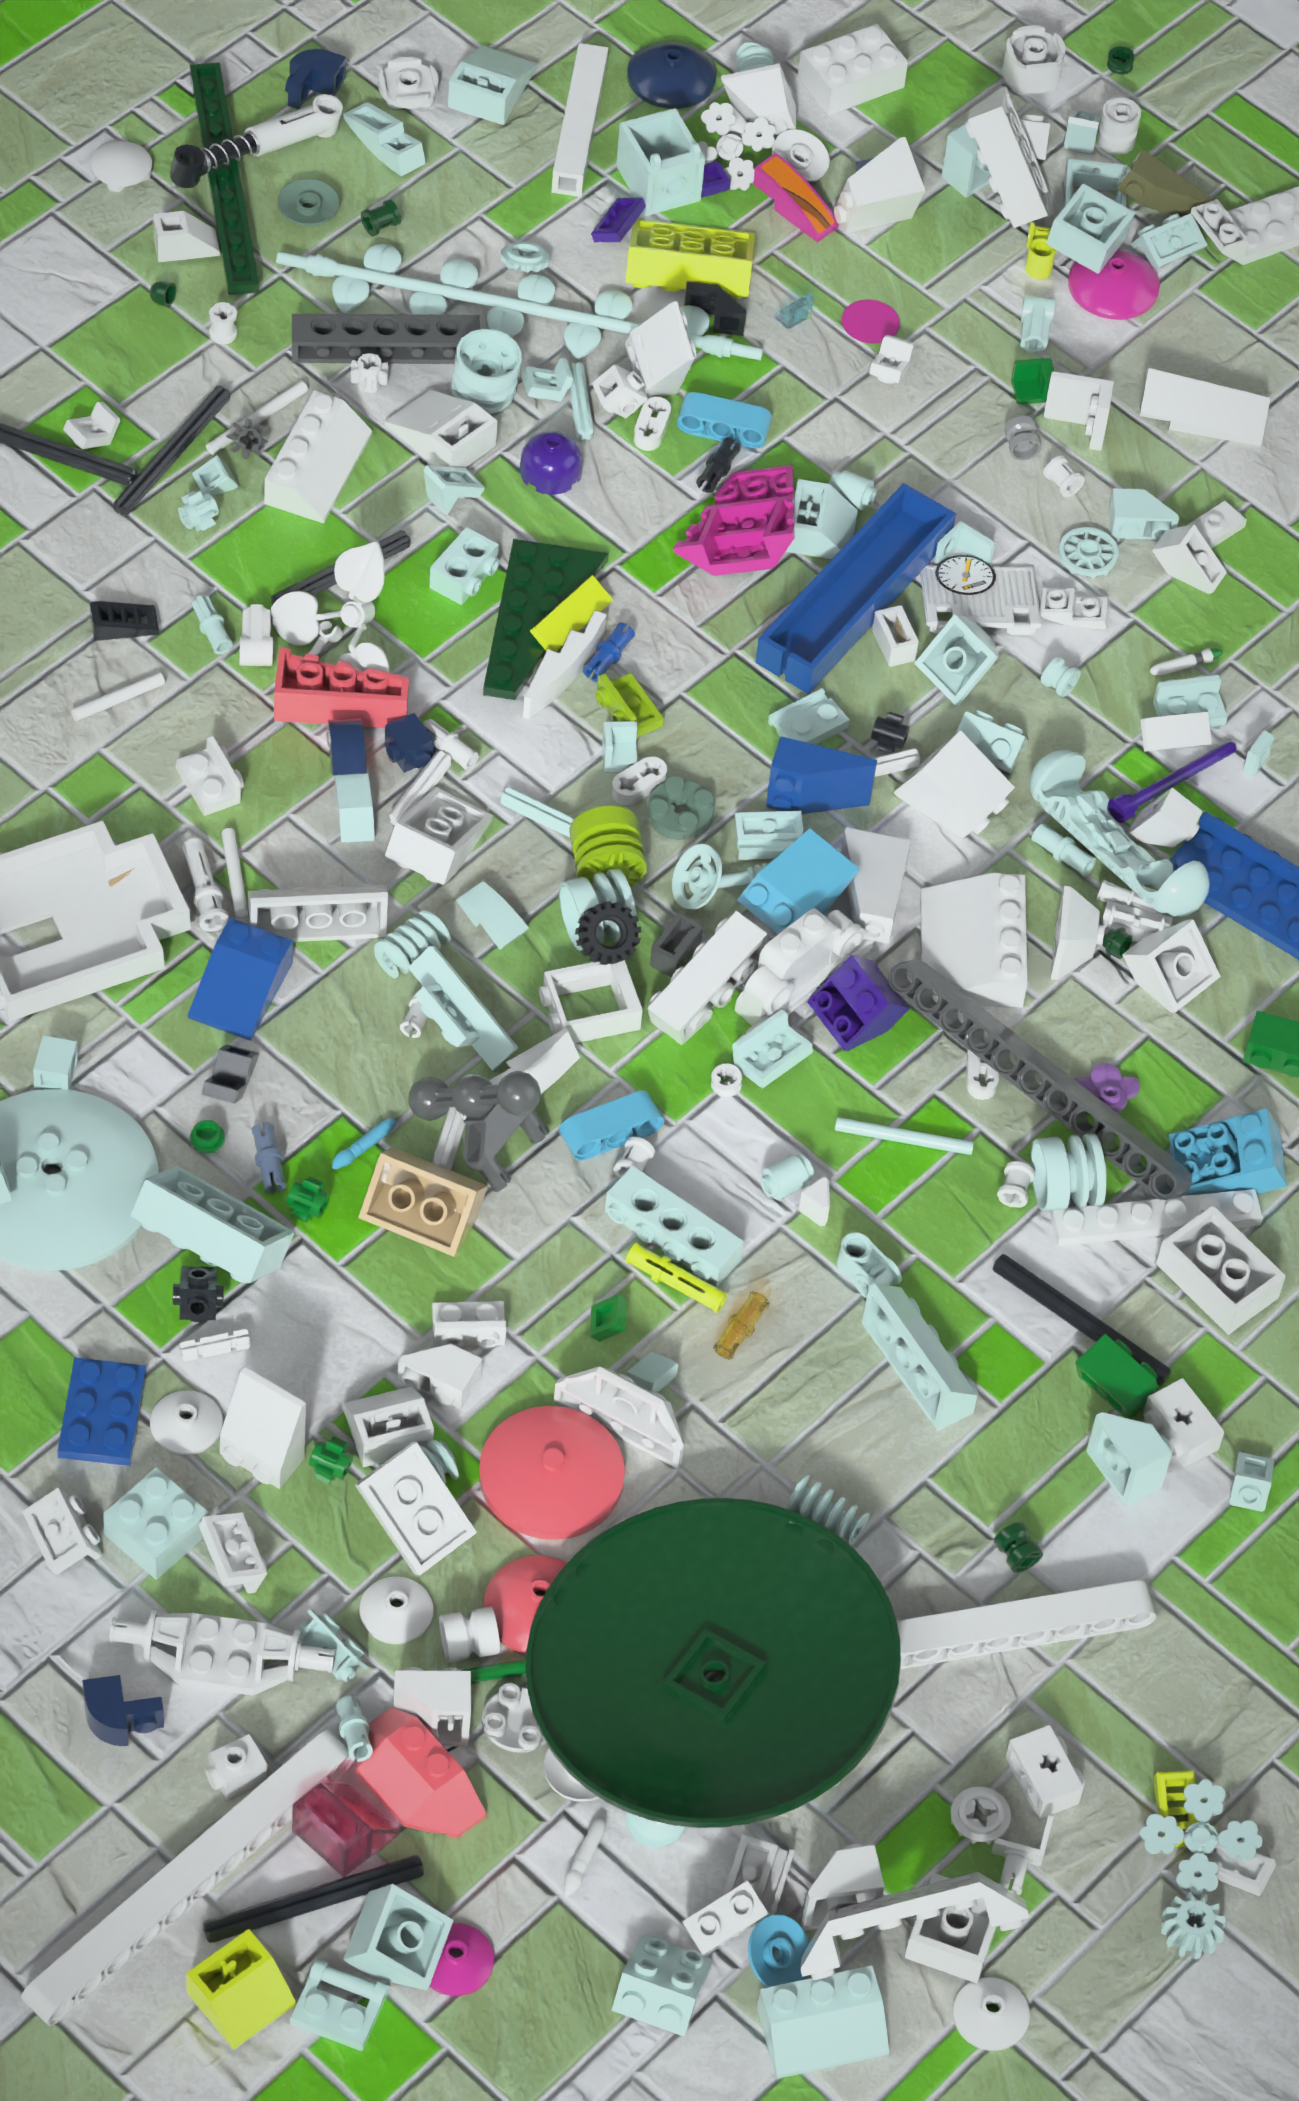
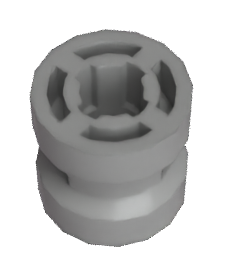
[1004,416,1041,460]

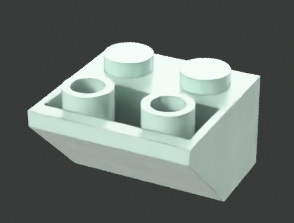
[786,479,858,559]

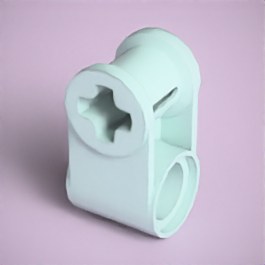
[836,1232,902,1298]

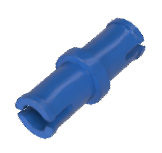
[583,622,635,682]

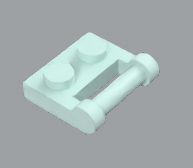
[290,1958,389,2052]

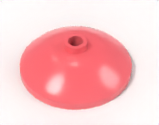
[484,1555,567,1655]

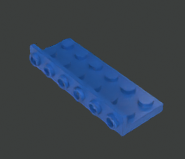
[1169,812,1299,960]

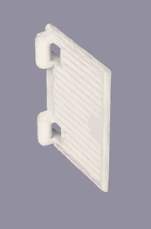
[920,565,1042,635]

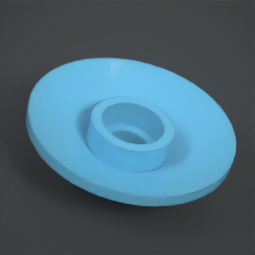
[748,1914,809,1987]

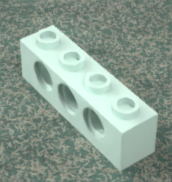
[605,1165,745,1288]

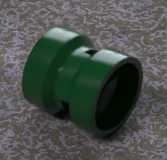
[994,1522,1043,1573]

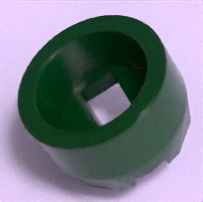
[150,281,176,307]

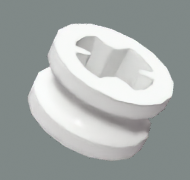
[711,1063,742,1097]

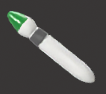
[1150,648,1223,676]

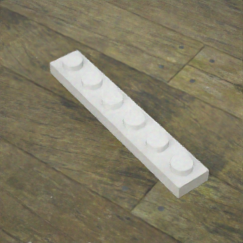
[1051,1189,1263,1246]

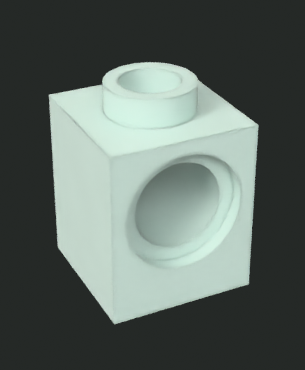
[33,1035,78,1090]

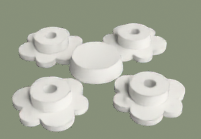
[698,102,776,191]

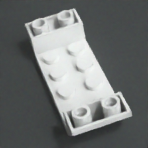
[1191,186,1299,265]
[800,1872,1029,1980]

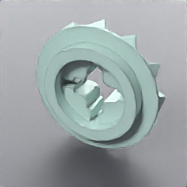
[501,242,550,273]

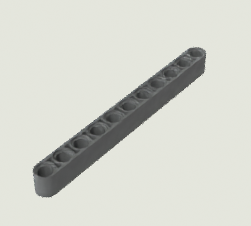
[888,959,1192,1200]

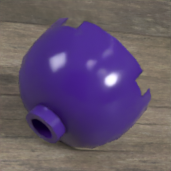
[519,431,583,495]

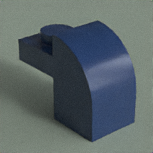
[285,49,346,109]
[326,718,366,775]
[82,1675,164,1746]

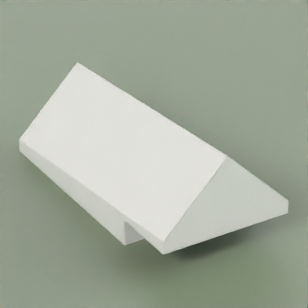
[1140,367,1270,446]

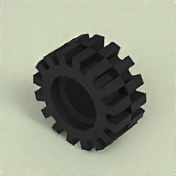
[575,901,641,965]

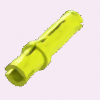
[625,1243,728,1313]

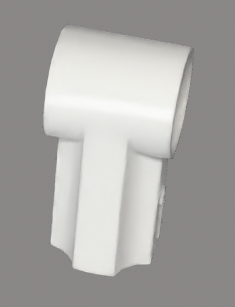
[240,604,273,666]

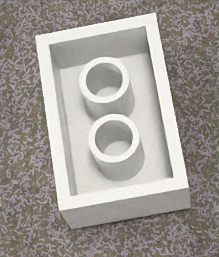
[798,24,908,116]
[1156,1205,1286,1335]

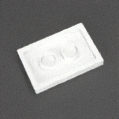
[355,1442,477,1576]

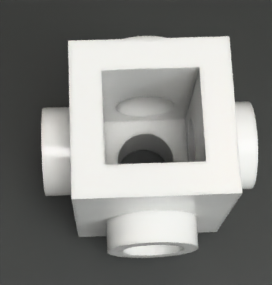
[592,364,648,418]

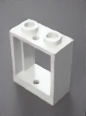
[539,960,643,1043]

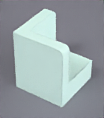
[602,721,638,772]

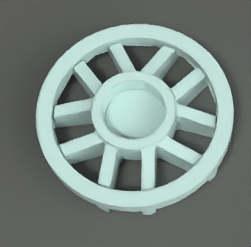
[1059,527,1119,579]

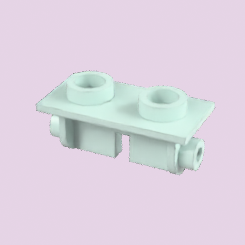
[297,1610,369,1683]

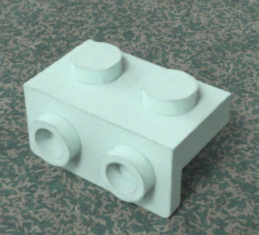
[956,710,1028,774]
[732,1010,813,1089]

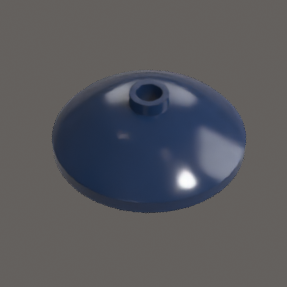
[627,40,716,109]

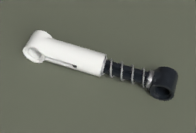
[170,94,343,188]

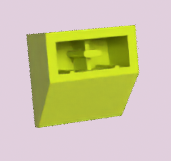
[186,1929,296,2050]

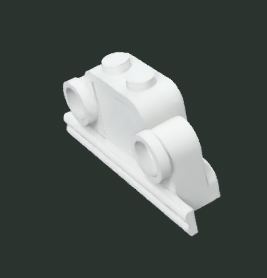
[735,908,874,1034]

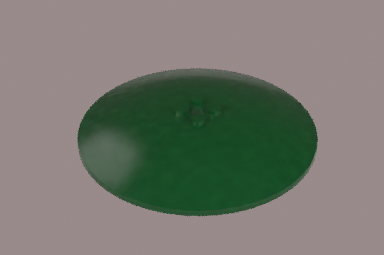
[525,1498,901,1828]

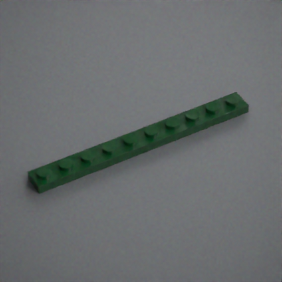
[190,62,259,295]

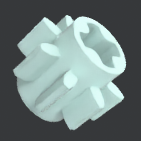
[178,491,219,532]

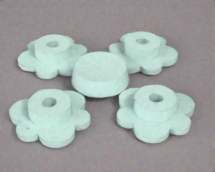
[1140,1779,1263,1896]

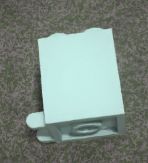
[616,108,705,216]

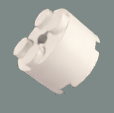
[1002,25,1066,95]

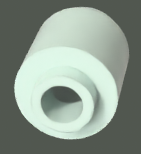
[829,470,877,511]
[760,1154,814,1201]

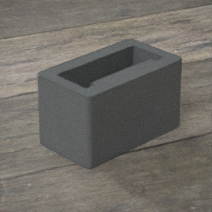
[650,913,703,977]

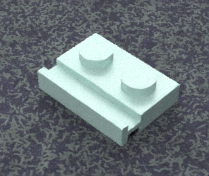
[768,688,850,745]
[734,811,804,860]

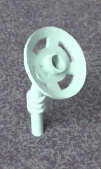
[672,844,767,910]

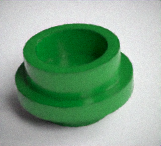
[190,1120,225,1153]

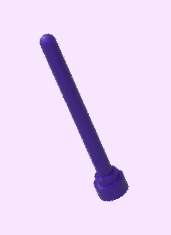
[1108,741,1237,823]

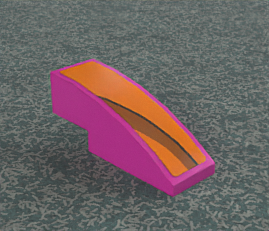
[753,153,839,243]

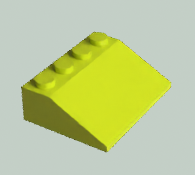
[625,219,755,299]

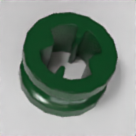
[1107,46,1134,75]

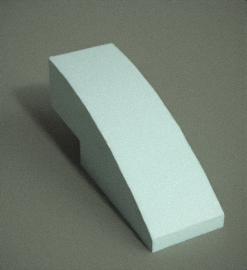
[343,102,426,176]

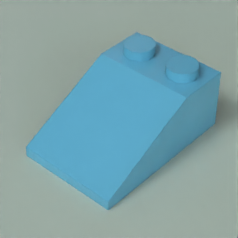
[737,828,861,934]

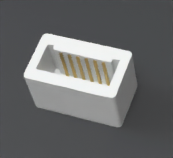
[872,605,919,667]

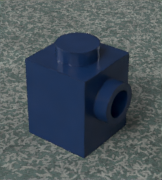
[384,713,434,773]

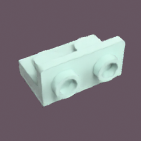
[1132,213,1208,270]
[1153,675,1227,727]

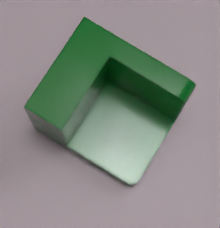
[1011,358,1055,404]

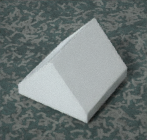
[799,1177,830,1226]

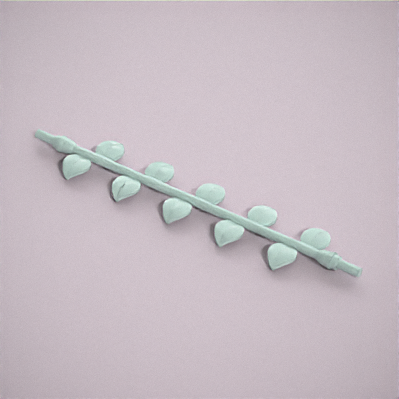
[276,244,763,361]

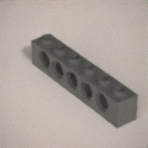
[291,313,480,364]

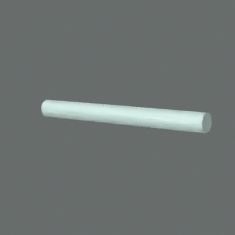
[835,1117,974,1155]

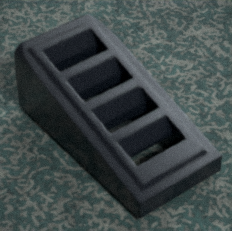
[89,601,159,641]

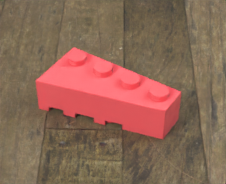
[274,647,409,728]

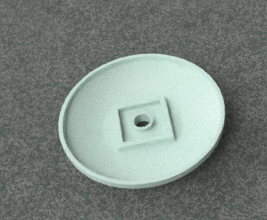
[0,1089,159,1271]

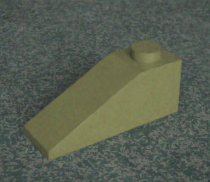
[1116,149,1214,223]

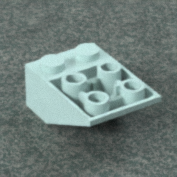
[448,46,538,125]

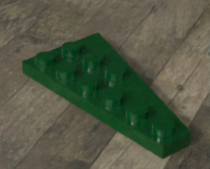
[483,539,608,700]

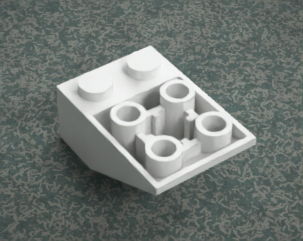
[625,301,696,399]
[385,390,498,468]

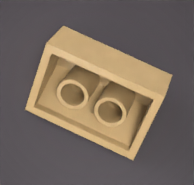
[358,1147,488,1257]

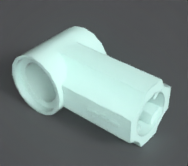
[1020,295,1055,354]

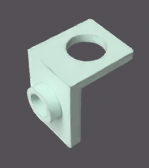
[934,521,995,565]

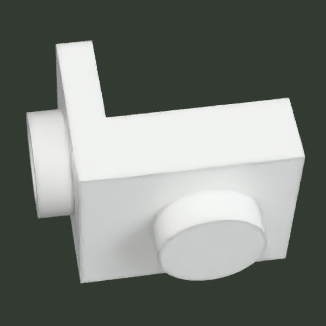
[869,335,914,383]
[63,402,120,449]

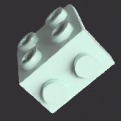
[612,1935,713,2037]

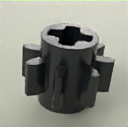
[871,712,910,754]

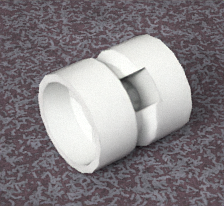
[1097,97,1141,155]
[439,1607,500,1663]

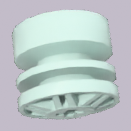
[451,329,522,414]
[559,868,638,951]
[1031,1133,1107,1212]

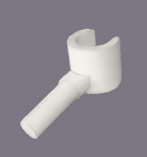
[308,621,343,655]

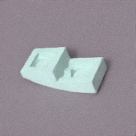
[456,881,529,950]

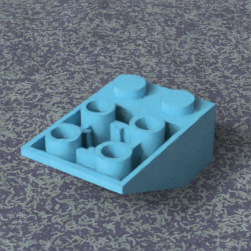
[1169,1108,1287,1195]

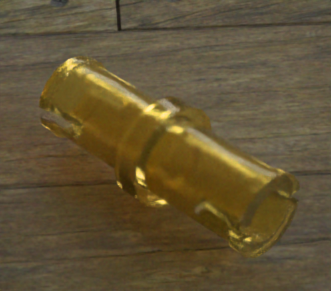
[713,1291,770,1360]

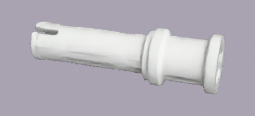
[182,838,229,932]

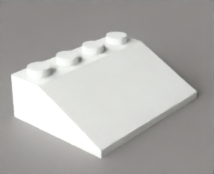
[920,873,1027,1008]

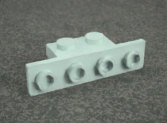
[408,946,517,1071]

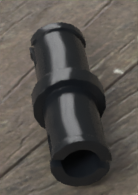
[696,438,741,493]

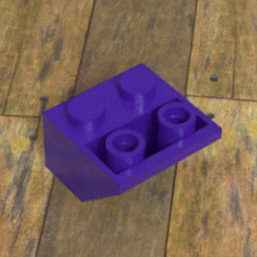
[807,955,910,1051]

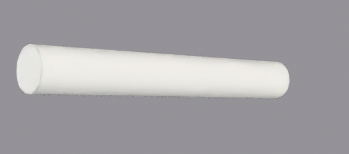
[71,672,165,721]
[221,828,248,917]

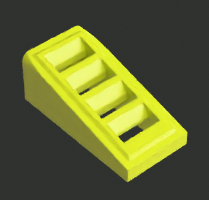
[1153,1770,1199,1848]

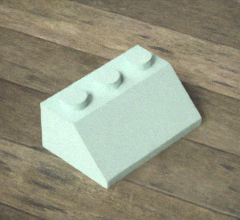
[757,1965,889,2079]

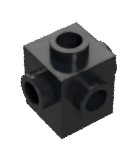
[173,1266,224,1322]

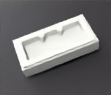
[1186,501,1247,549]
[1206,1842,1276,1896]

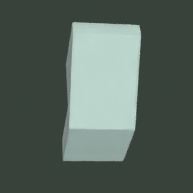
[335,773,375,842]

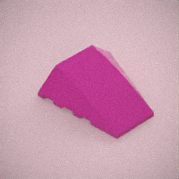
[673,465,795,576]

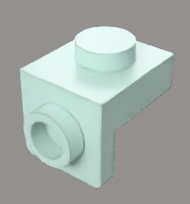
[521,358,574,402]

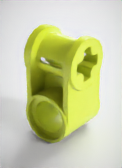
[1025,222,1057,279]

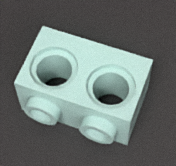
[429,527,500,605]

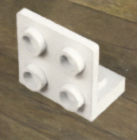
[1044,371,1114,451]

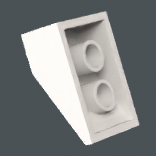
[385,787,494,885]
[220,1367,306,1489]

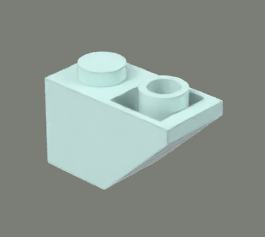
[1109,488,1179,540]

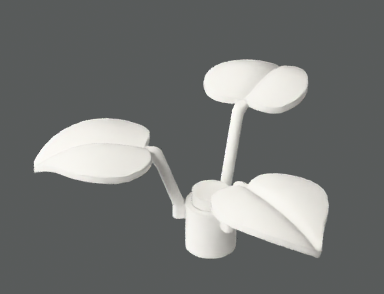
[270,542,389,673]

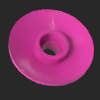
[429,1923,494,1996]

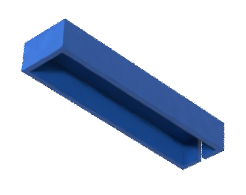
[755,483,956,695]

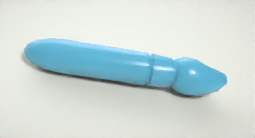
[332,1118,396,1170]

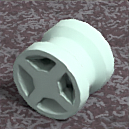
[1040,657,1081,698]

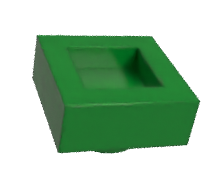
[590,1294,627,1342]

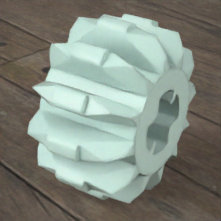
[1160,1891,1226,1960]

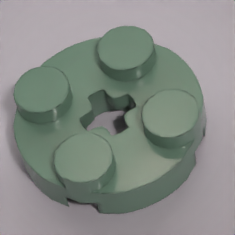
[647,776,714,840]

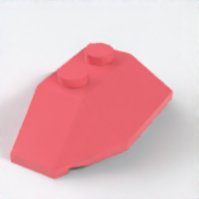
[356,1707,487,1838]

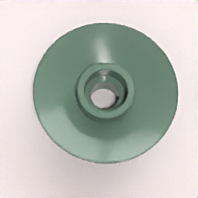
[278,179,339,226]

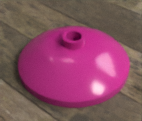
[1068,248,1160,320]

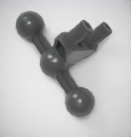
[408,1071,550,1192]

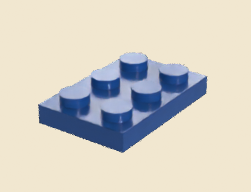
[57,1357,146,1466]

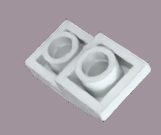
[1040,588,1109,629]
[1140,712,1212,752]

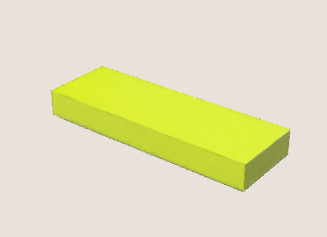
[530,575,613,652]

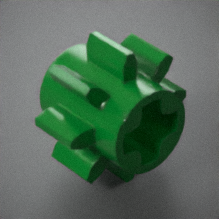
[286,1177,330,1223]
[309,1436,354,1485]

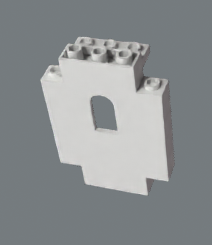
[0,821,191,1022]

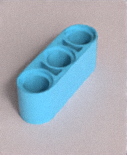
[677,392,772,448]
[559,1091,664,1161]

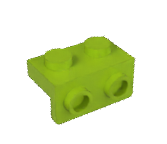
[595,673,664,738]

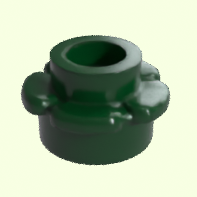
[1103,927,1132,959]

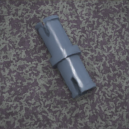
[252,1122,286,1194]

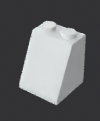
[834,137,925,234]
[893,730,1015,838]

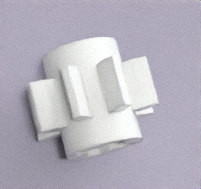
[350,353,388,392]

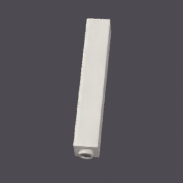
[551,43,608,197]

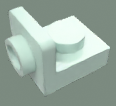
[1229,1452,1274,1512]

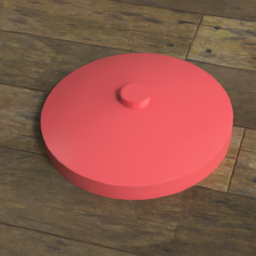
[479,1406,625,1540]

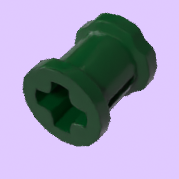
[361,199,401,236]

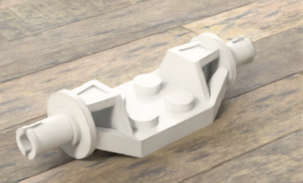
[109,1609,336,1696]

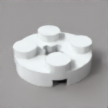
[378,57,439,110]

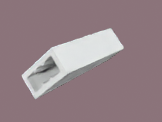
[841,827,911,944]

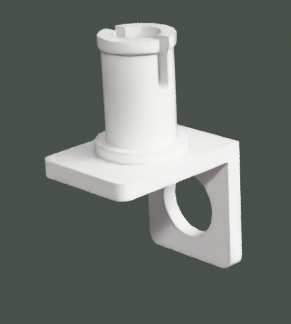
[991,1815,1054,1895]

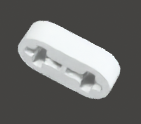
[633,397,671,451]
[611,757,667,806]
[966,1038,999,1100]

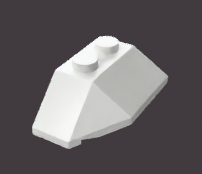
[554,1366,684,1469]

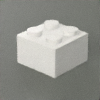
[905,1873,997,1983]

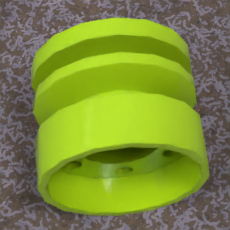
[569,805,647,888]

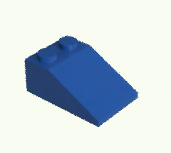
[766,736,877,814]
[188,918,293,1041]

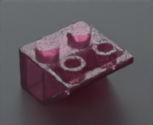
[292,1783,400,1877]

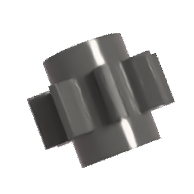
[226,418,268,459]

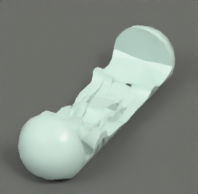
[1030,750,1210,917]

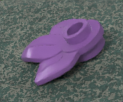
[1073,1063,1140,1114]

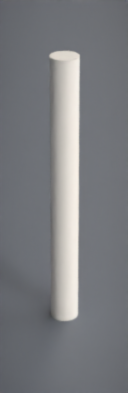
[206,381,308,455]

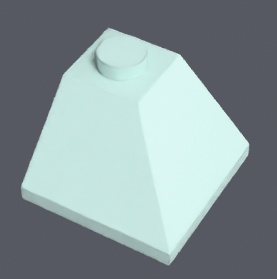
[914,614,999,706]

